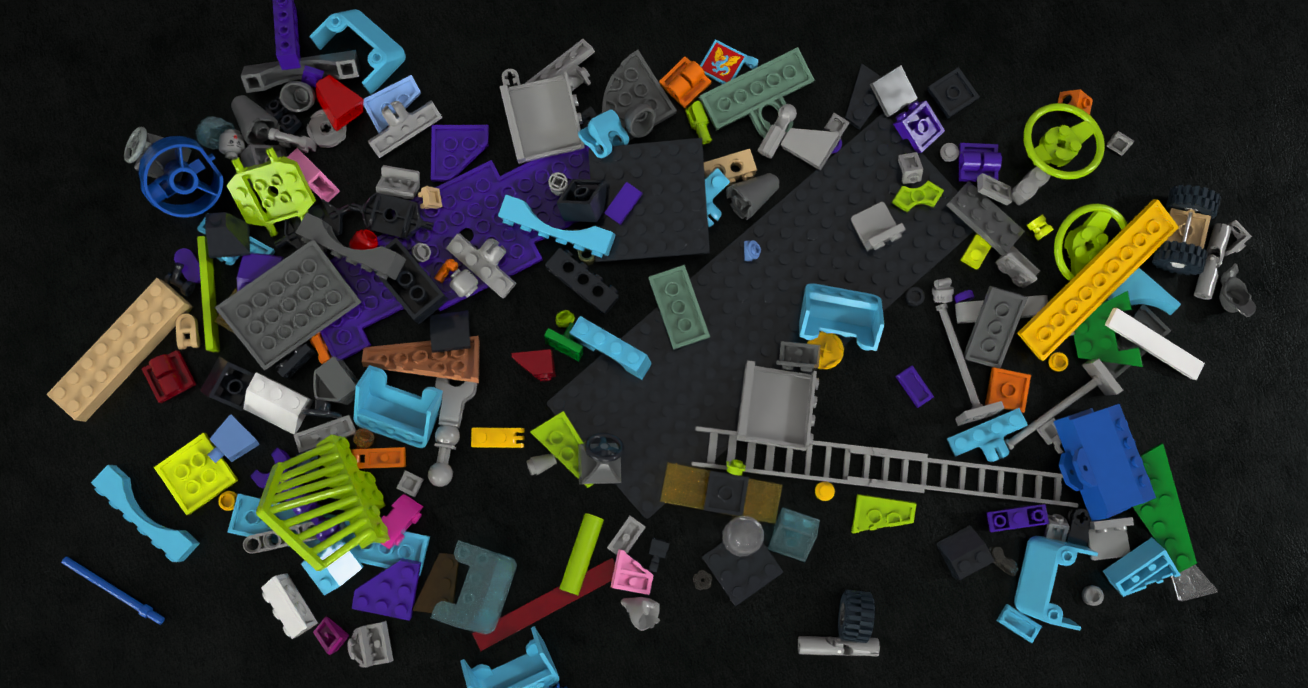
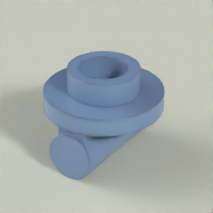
[744,240,761,261]

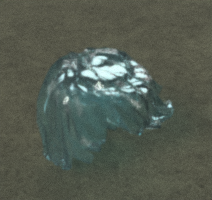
[196,117,236,150]

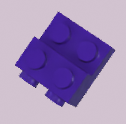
[893,100,945,153]

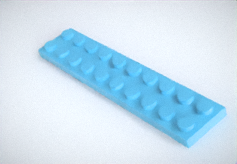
[228,494,430,576]

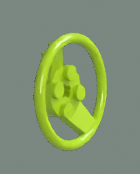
[1023,103,1105,179]
[1054,204,1128,281]

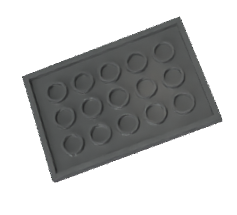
[215,239,361,371]

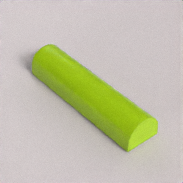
[559,513,604,595]

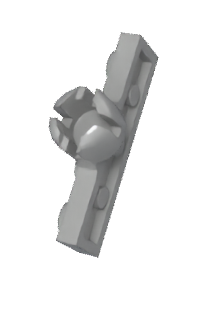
[368,101,442,158]
[446,234,516,298]

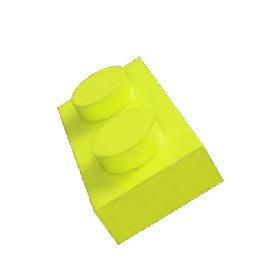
[961,233,992,270]

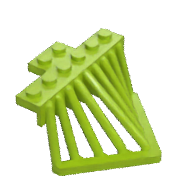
[256,434,390,571]

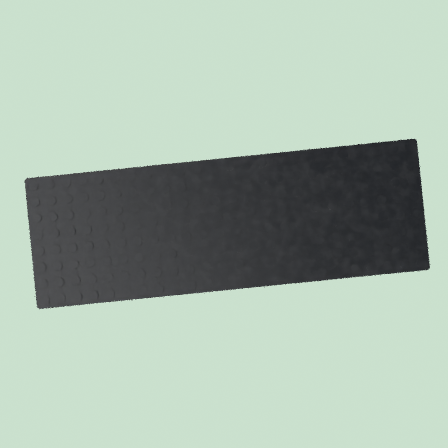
[547,113,974,519]

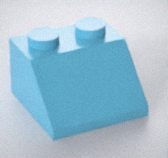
[301,539,363,596]

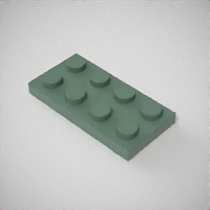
[648,265,710,350]

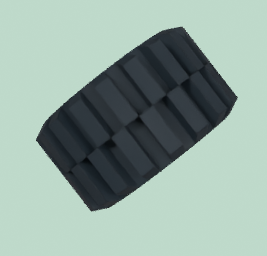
[838,589,875,643]

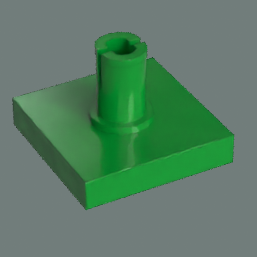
[545,322,583,362]

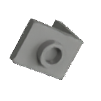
[1224,220,1252,256]

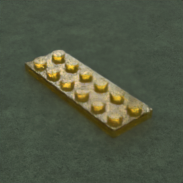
[660,462,782,524]

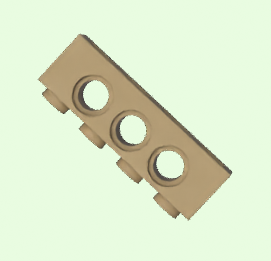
[704,149,757,186]

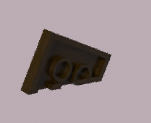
[412,553,460,615]

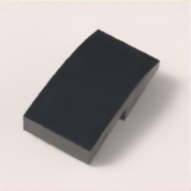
[264,96,303,135]

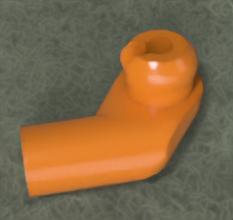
[434,259,458,284]

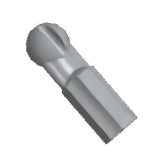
[758,104,797,158]

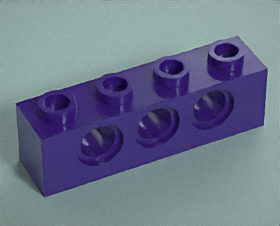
[273,0,301,70]

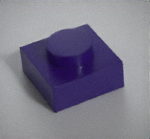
[301,65,324,88]

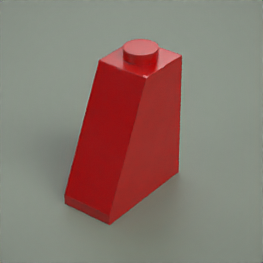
[316,75,364,131]

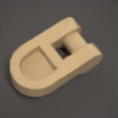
[176,314,201,350]

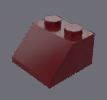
[511,349,556,381]

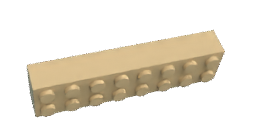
[47,278,193,422]

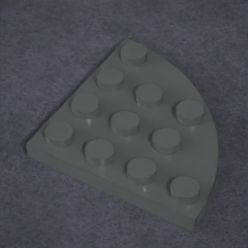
[602,50,677,142]

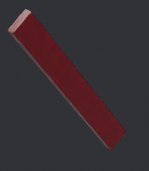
[472,558,615,651]

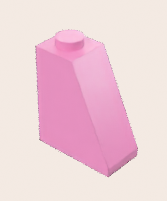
[287,148,340,202]

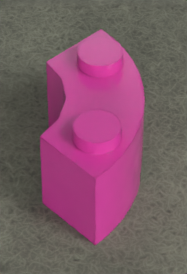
[381,494,423,549]

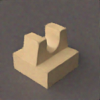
[418,186,442,209]

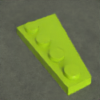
[530,411,593,488]

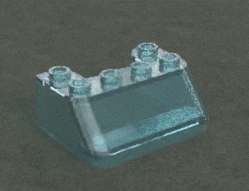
[431,540,517,634]

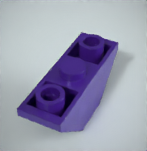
[986,504,1049,532]

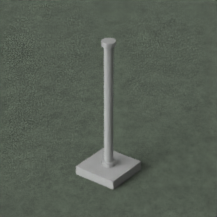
[936,303,1004,426]
[1004,359,1123,450]

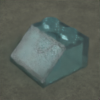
[768,507,820,562]

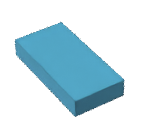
[996,604,1042,643]

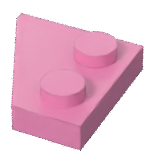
[610,549,653,595]

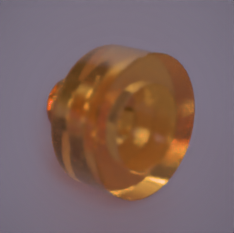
[353,429,374,449]

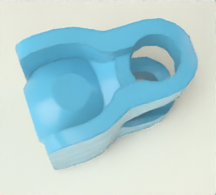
[578,110,629,158]

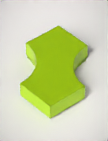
[891,180,944,213]

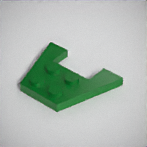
[1074,291,1143,367]

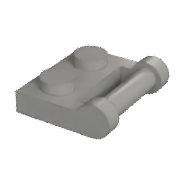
[268,128,317,153]

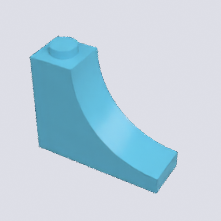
[1102,268,1181,315]

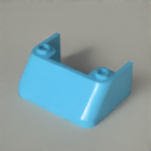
[310,9,406,95]
[1014,536,1098,631]
[460,626,559,688]

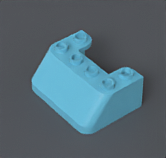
[799,283,884,351]
[354,365,443,448]

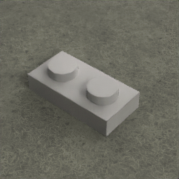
[977,173,1012,205]
[607,516,645,555]

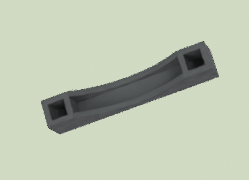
[241,50,361,93]
[296,213,406,280]

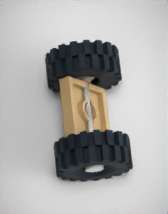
[1152,185,1221,275]

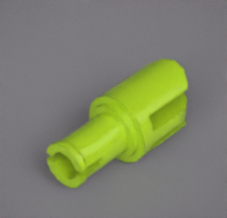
[685,101,712,145]

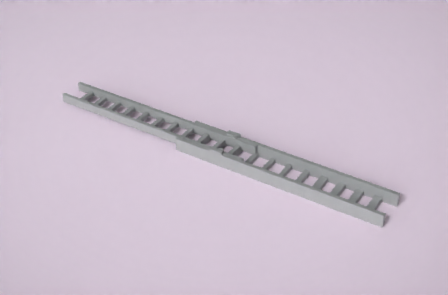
[691,427,1078,507]

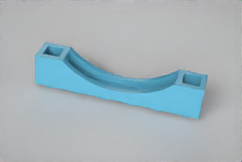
[498,195,616,258]
[91,465,200,562]

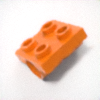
[659,57,712,109]

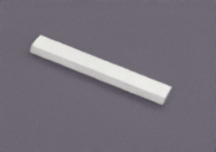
[1105,308,1205,380]

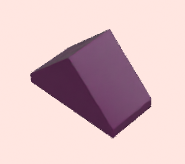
[313,617,350,655]

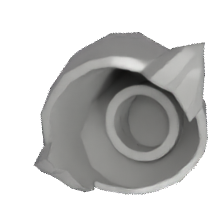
[621,597,660,631]

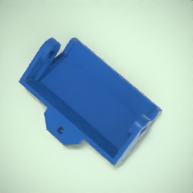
[1053,404,1156,521]

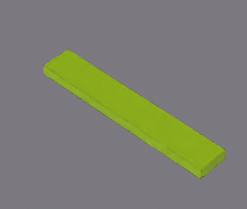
[197,236,220,352]

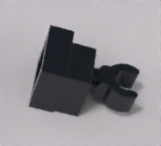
[649,537,670,572]

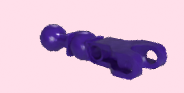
[251,448,341,542]

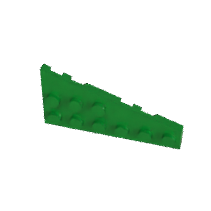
[1133,443,1197,573]

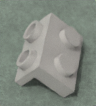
[376,165,420,200]

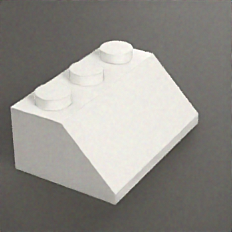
[243,373,314,434]
[261,573,318,639]

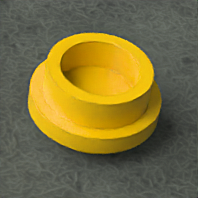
[1048,352,1068,372]
[815,481,835,501]
[218,491,237,511]

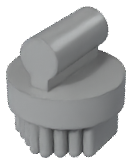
[932,278,954,303]

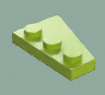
[851,494,916,533]

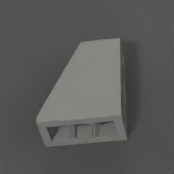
[781,128,841,170]

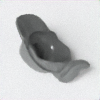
[1219,263,1256,317]

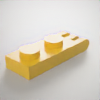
[471,428,524,448]

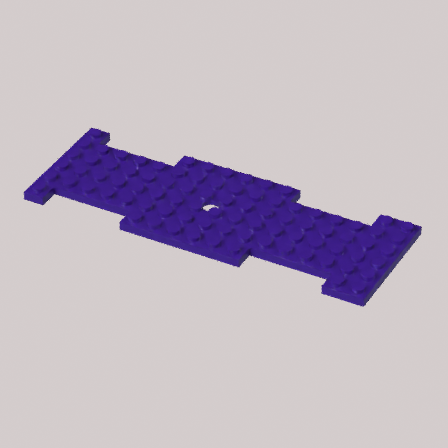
[320,128,590,360]

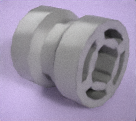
[548,172,568,196]

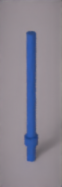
[61,557,165,625]

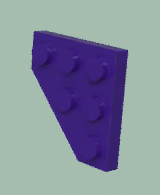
[431,125,489,182]
[352,558,421,621]

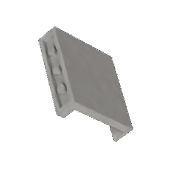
[500,71,585,164]
[736,360,819,451]

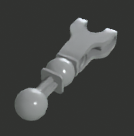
[428,377,477,487]

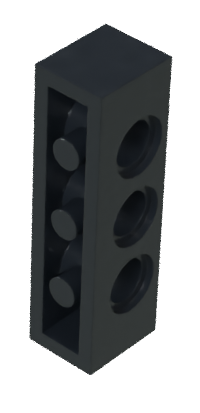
[545,248,619,316]

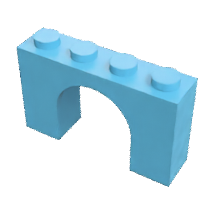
[570,316,652,380]

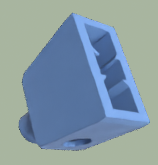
[207,415,259,463]

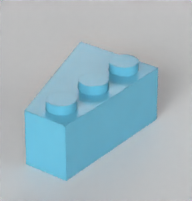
[1103,537,1181,597]

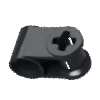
[1065,508,1091,546]

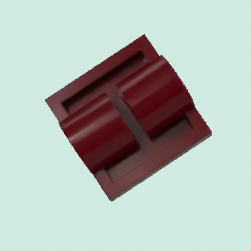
[142,350,196,403]

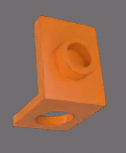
[1058,89,1093,115]

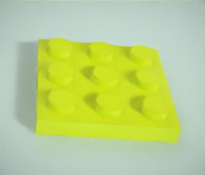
[154,433,238,515]

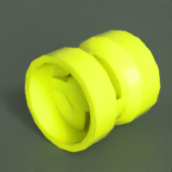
[1027,214,1054,240]

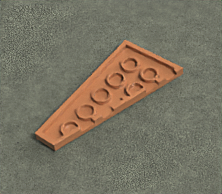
[362,336,480,383]

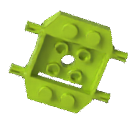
[227,147,316,237]

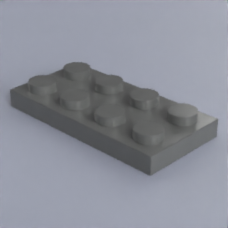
[946,181,1025,256]
[963,286,1028,369]

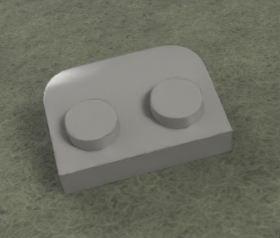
[348,621,393,667]

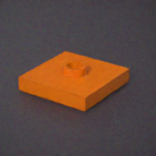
[985,367,1031,413]

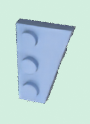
[363,75,421,133]

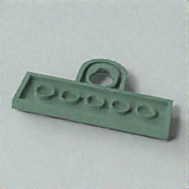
[699,47,815,138]

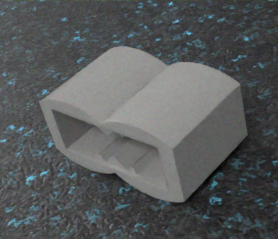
[1011,167,1051,205]

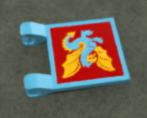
[700,39,758,84]

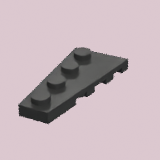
[1102,304,1171,379]

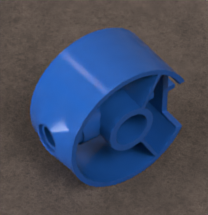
[139,136,223,217]

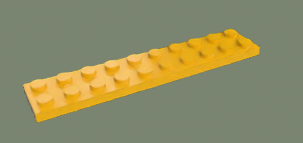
[1017,199,1179,361]

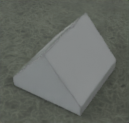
[1106,131,1134,156]

